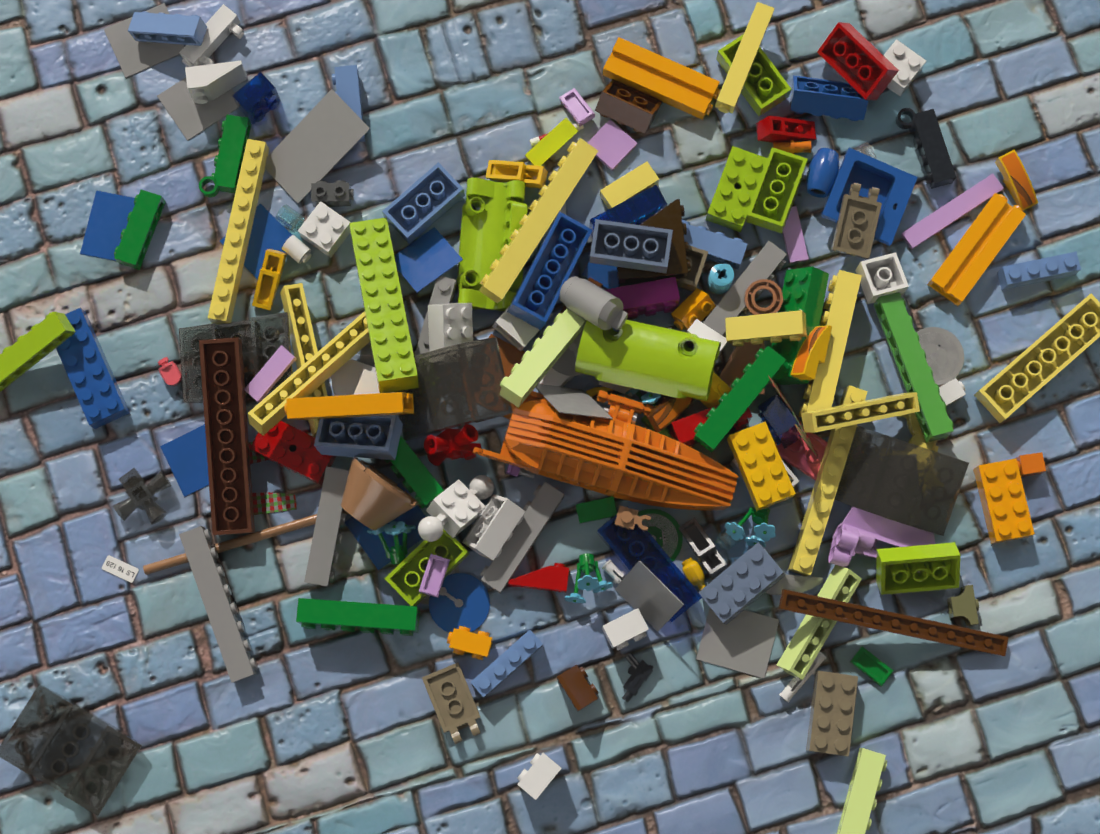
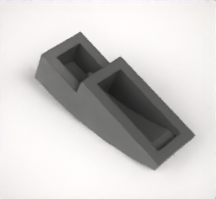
[678,517,728,581]

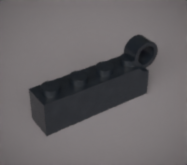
[896,108,956,189]

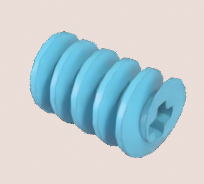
[707,264,734,294]

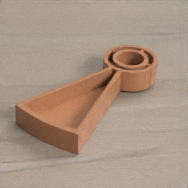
[718,279,783,394]

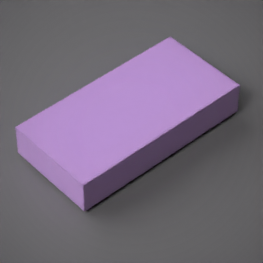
[559,88,595,126]
[419,554,450,598]

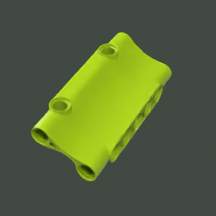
[457,178,528,311]

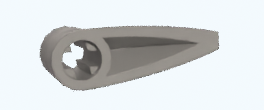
[766,575,823,595]

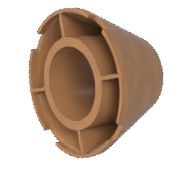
[341,457,418,531]

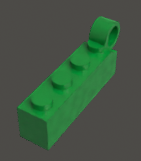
[199,114,252,198]

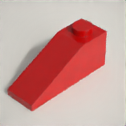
[756,116,816,143]
[508,563,569,593]

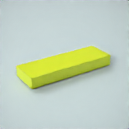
[525,118,578,166]

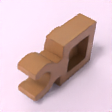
[614,506,651,531]

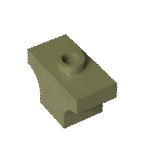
[947,585,979,626]

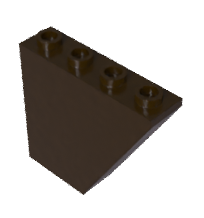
[617,199,691,284]

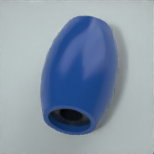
[806,148,840,198]

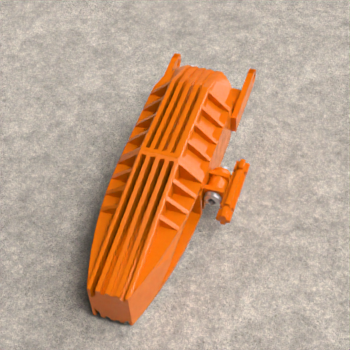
[473,381,739,511]

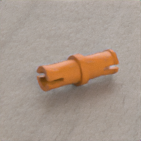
[773,140,811,154]

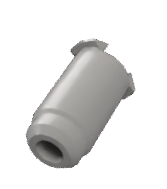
[559,276,628,330]

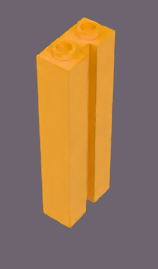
[603,37,721,120]
[927,192,1026,306]
[284,392,414,420]

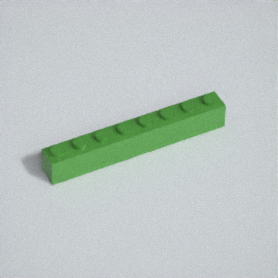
[873,292,954,443]

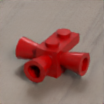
[424,424,482,466]

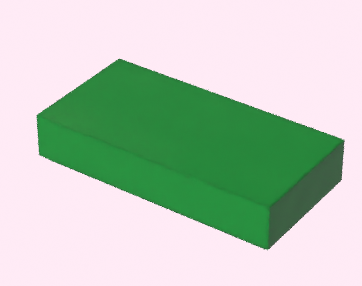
[576,497,617,524]
[850,646,893,686]

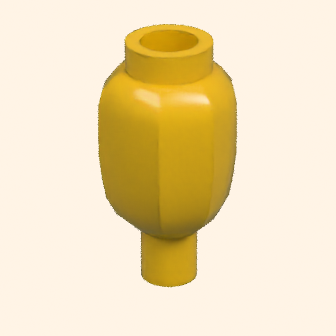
[681,557,706,591]

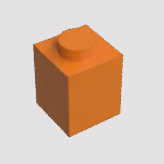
[1016,452,1046,477]

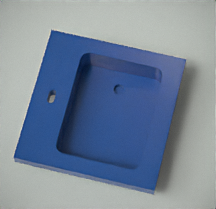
[821,147,918,246]

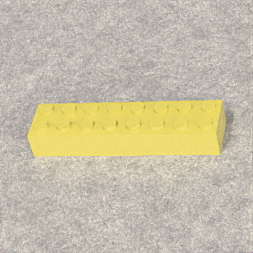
[798,270,862,424]
[974,293,1100,423]

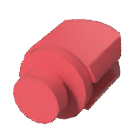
[157,357,182,386]

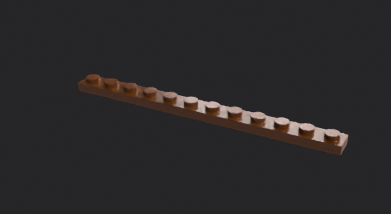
[779,589,1009,656]

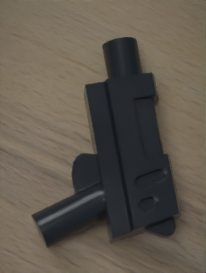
[622,652,653,702]

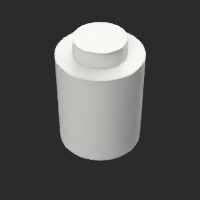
[282,235,312,264]

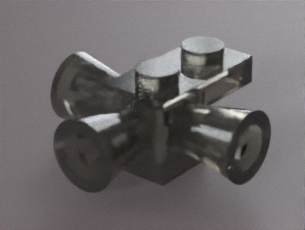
[113,468,172,525]

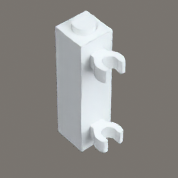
[179,4,244,67]

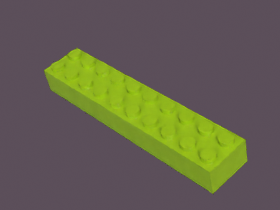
[349,217,419,393]

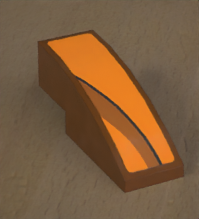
[647,396,694,433]

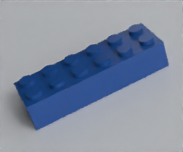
[507,212,592,330]
[56,307,130,429]

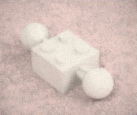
[418,475,494,542]

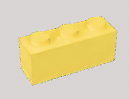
[600,161,660,214]

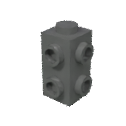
[311,180,354,207]

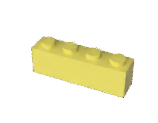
[725,310,807,346]

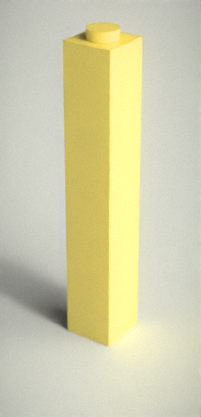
[715,2,775,114]

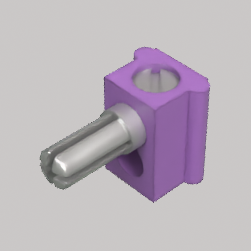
[506,464,535,478]

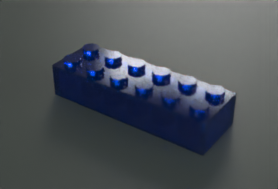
[597,506,702,624]

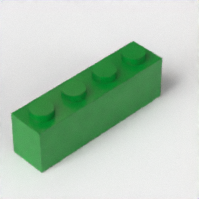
[114,190,166,270]

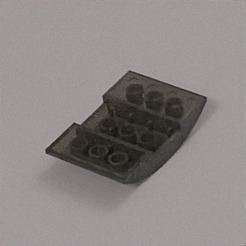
[179,312,293,403]
[395,337,513,441]
[834,425,969,536]
[0,684,142,816]

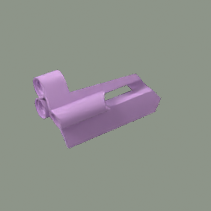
[828,506,935,568]

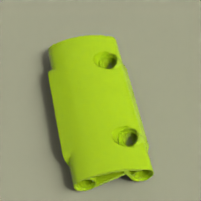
[575,320,721,401]

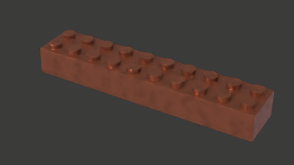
[199,338,255,535]

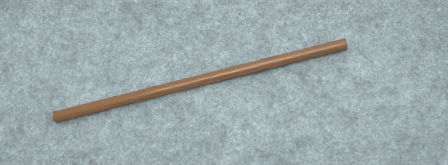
[143,510,349,575]

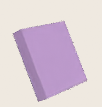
[588,119,637,171]

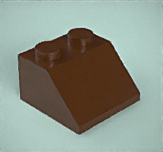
[557,665,599,712]

